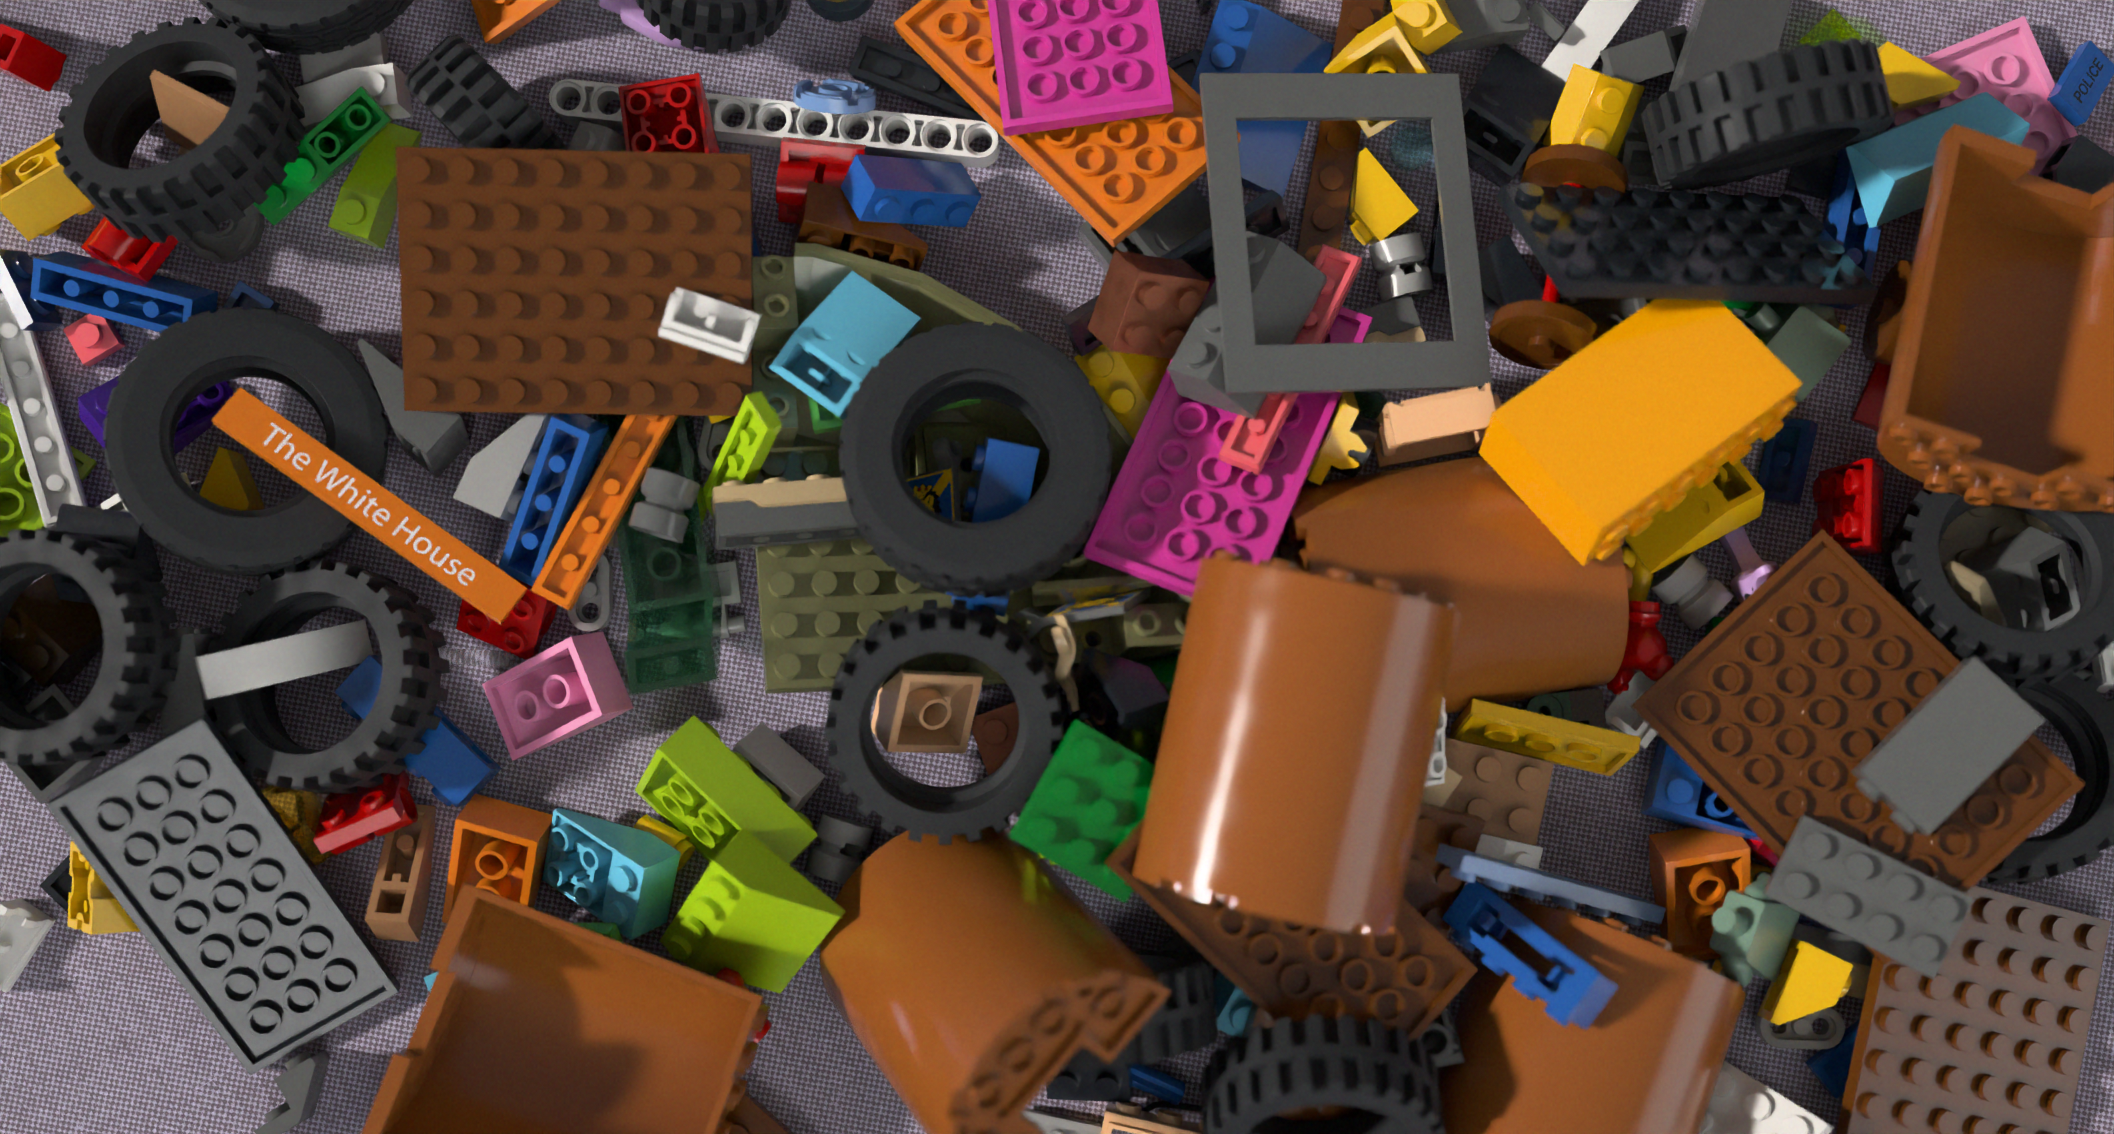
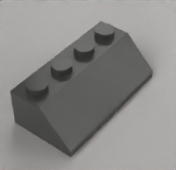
[1167,231,1327,420]

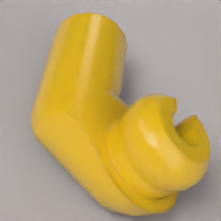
[1621,546,1654,601]

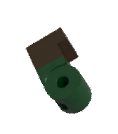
[1522,689,1607,729]

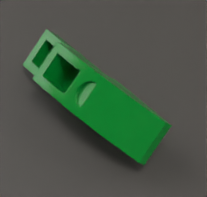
[253,86,392,226]

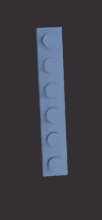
[1435,843,1666,926]

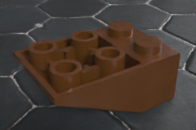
[789,181,929,272]

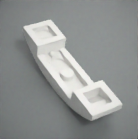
[1541,0,1639,84]
[195,620,373,700]

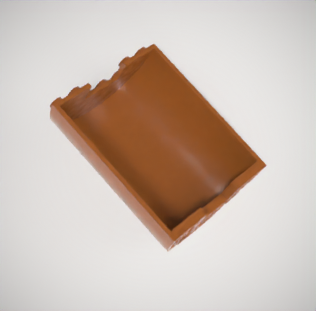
[1877,124,2114,513]
[1278,455,1632,714]
[1133,550,1462,935]
[819,825,1171,1134]
[361,883,770,1134]
[1436,894,1746,1134]

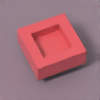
[63,314,126,367]

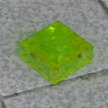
[1799,8,1862,45]

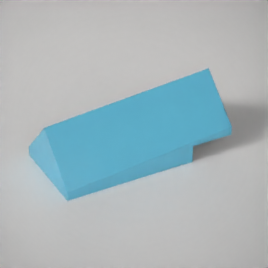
[1846,92,2031,228]

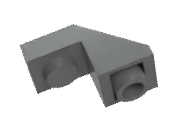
[1600,24,1687,84]
[254,1050,330,1134]

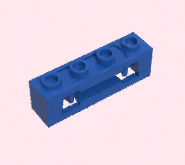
[1442,880,1618,1030]

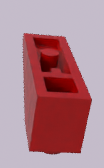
[0,23,67,93]

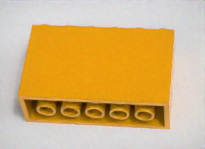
[1479,299,1803,566]

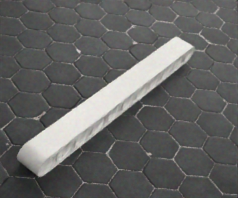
[549,79,1000,168]

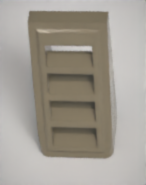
[1945,560,2007,627]

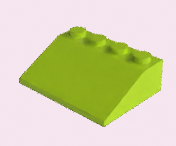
[634,715,818,866]
[659,827,845,993]

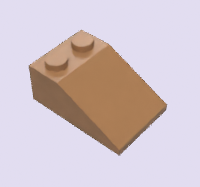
[150,70,230,156]

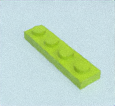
[700,391,782,517]

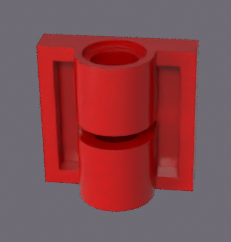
[776,137,866,223]
[81,216,178,282]
[456,561,558,660]
[313,770,418,855]

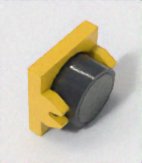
[1307,392,1379,485]

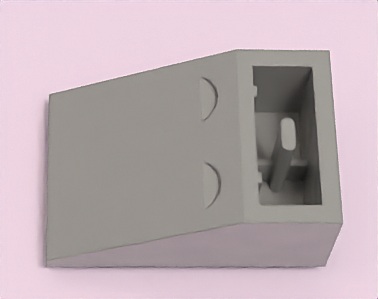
[453,413,559,523]

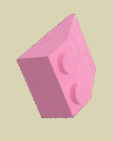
[482,631,634,761]

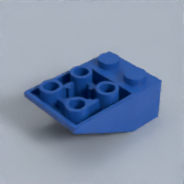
[1640,736,1762,841]

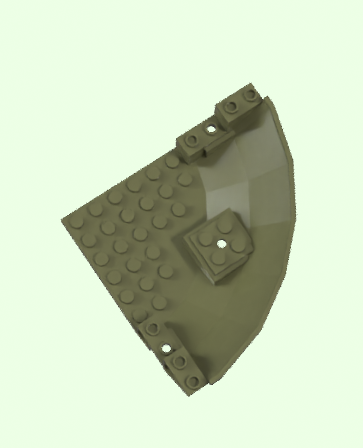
[753,243,1192,694]

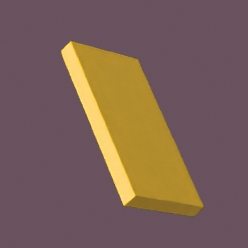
[1450,699,1641,776]

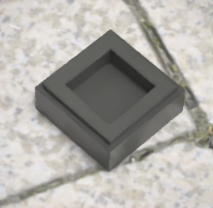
[1527,2,1567,42]

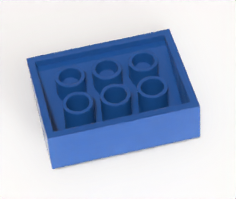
[1191,0,1334,199]

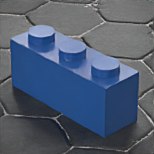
[841,154,982,228]

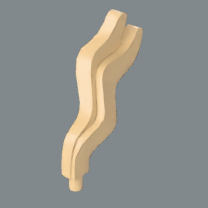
[1051,613,1080,712]

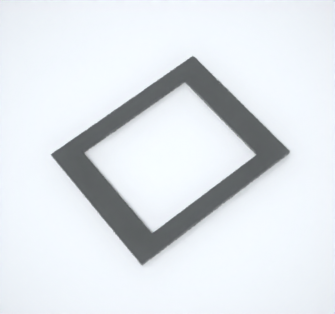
[1199,73,1492,395]

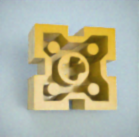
[67,841,140,934]

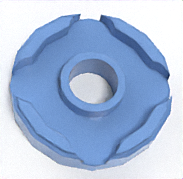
[793,78,877,114]

